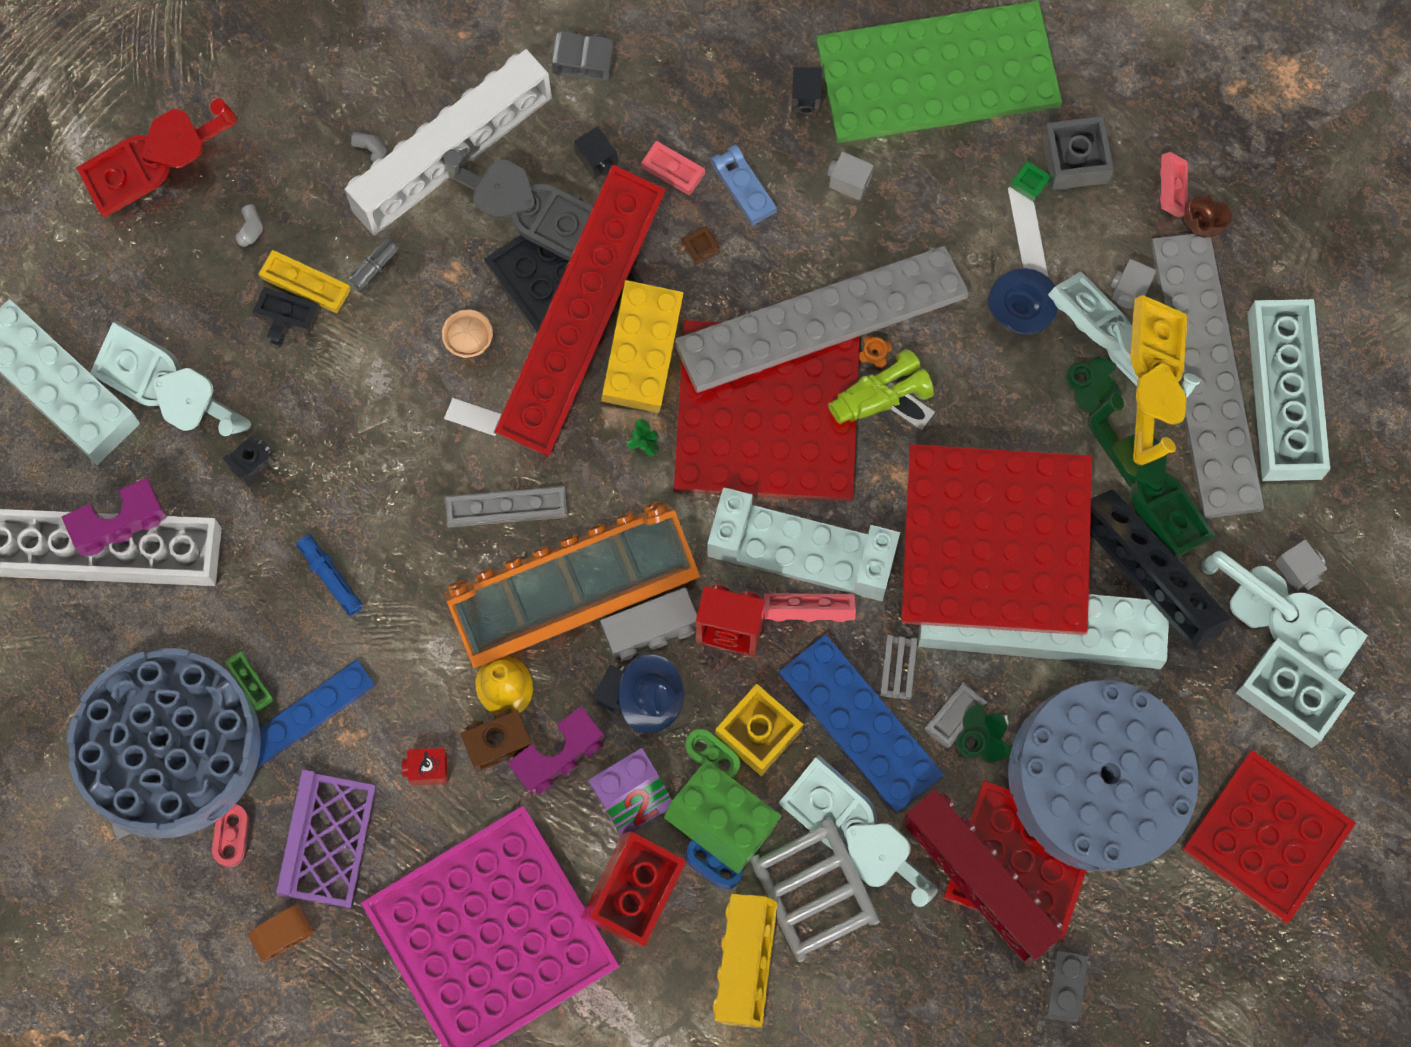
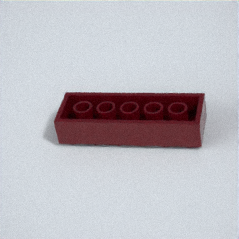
[902,789,1064,967]

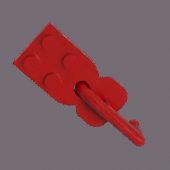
[76,98,238,218]

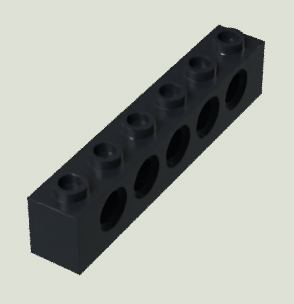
[1090,489,1231,649]

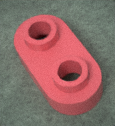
[212,804,249,867]

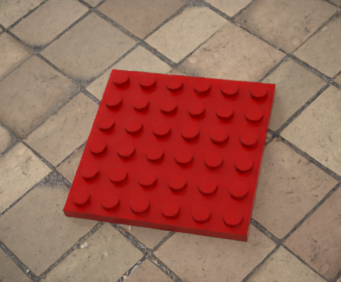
[674,320,860,501]
[901,444,1092,635]

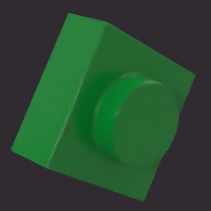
[1010,161,1051,202]

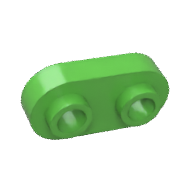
[685,729,740,779]

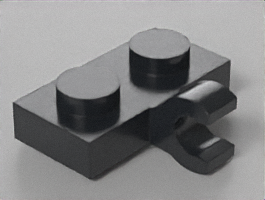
[253,287,320,348]

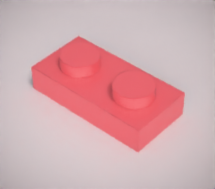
[641,141,705,196]
[1160,152,1188,217]

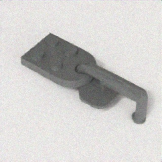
[444,150,593,261]

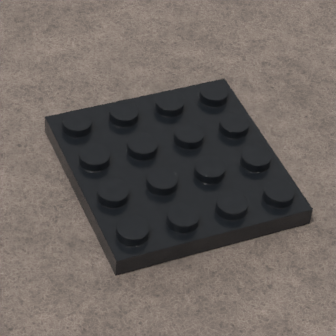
[484,197,645,334]

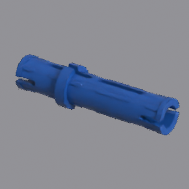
[295,534,364,617]

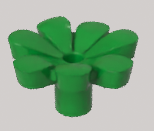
[627,418,659,456]

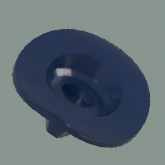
[988,268,1058,335]
[618,654,684,733]

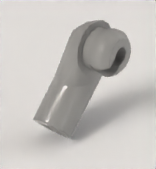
[351,132,388,162]
[236,204,263,247]

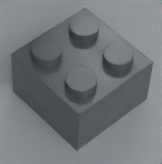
[1042,116,1114,190]

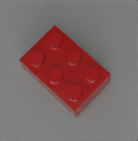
[695,584,765,657]
[581,832,686,947]

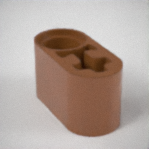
[247,904,315,963]

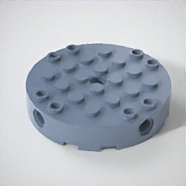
[67,648,261,838]
[1008,680,1198,872]

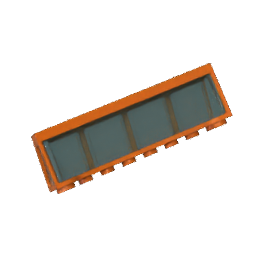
[443,501,700,669]

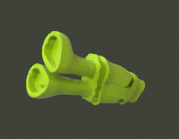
[828,349,934,424]

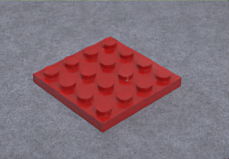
[1181,750,1356,925]
[943,781,1087,942]

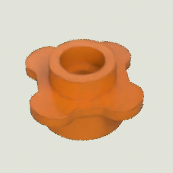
[859,336,892,368]

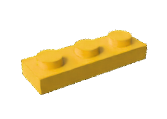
[258,250,351,314]

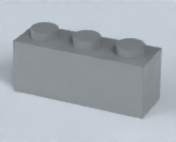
[600,588,697,661]

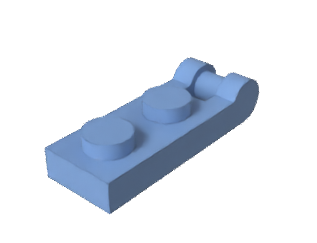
[710,145,777,226]

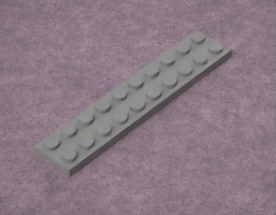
[1151,234,1264,519]
[674,246,969,393]

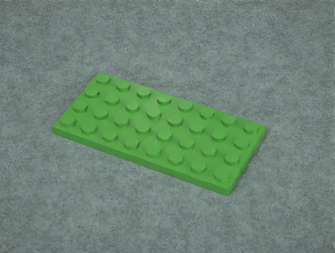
[816,1,1062,143]

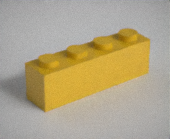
[713,894,778,1028]

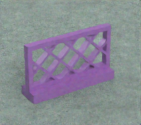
[276,770,376,908]

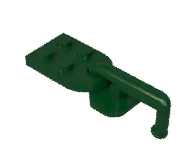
[1088,394,1216,558]

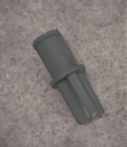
[348,238,398,290]

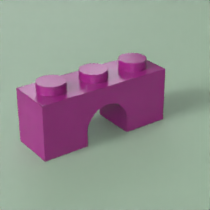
[61,478,167,557]
[508,706,605,797]

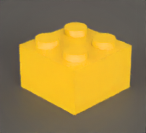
[715,684,803,777]

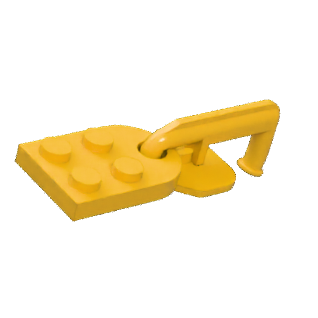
[1130,295,1188,465]

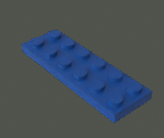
[778,634,944,815]

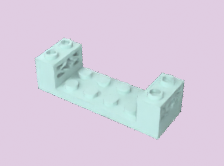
[708,487,900,601]

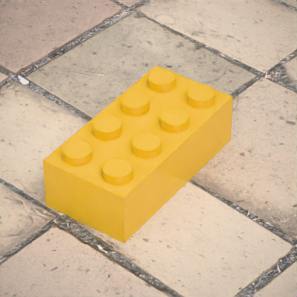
[601,280,684,413]

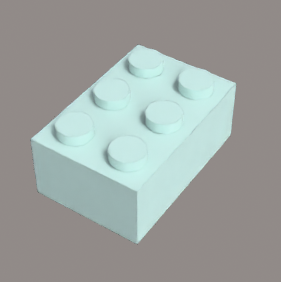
[1236,638,1355,748]

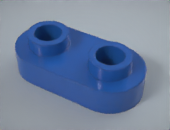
[685,840,743,890]

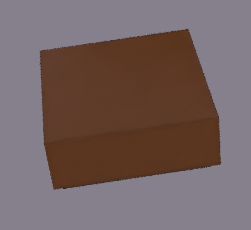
[681,225,721,266]

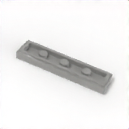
[445,486,567,528]

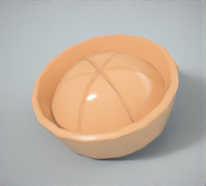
[442,309,493,358]

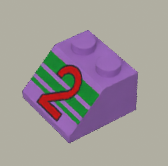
[588,748,672,836]

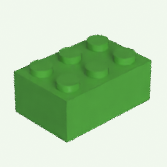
[664,760,781,874]

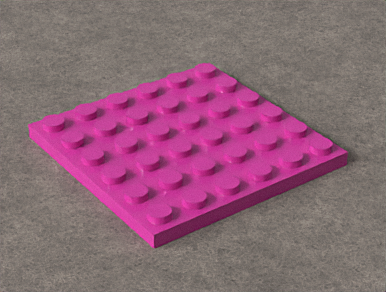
[361,806,619,1047]

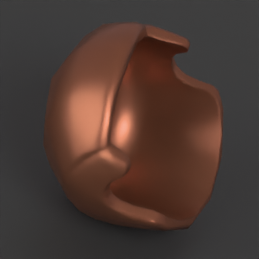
[1184,195,1232,238]

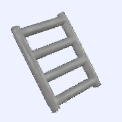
[750,818,880,962]

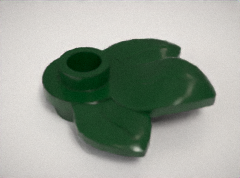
[1066,358,1122,414]
[956,703,1011,762]

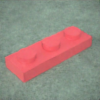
[764,593,856,622]

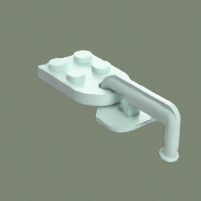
[1048,271,1201,398]
[90,321,251,436]
[1200,551,1368,680]
[779,755,938,907]

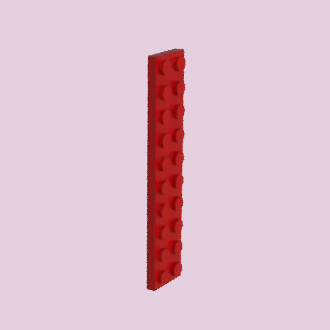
[493,164,666,457]

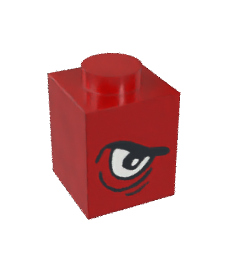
[402,748,448,786]

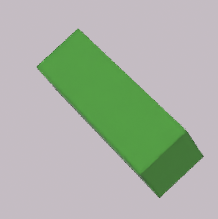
[225,651,274,712]

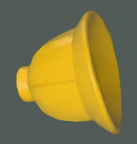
[475,655,533,715]

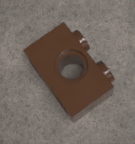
[460,709,531,773]

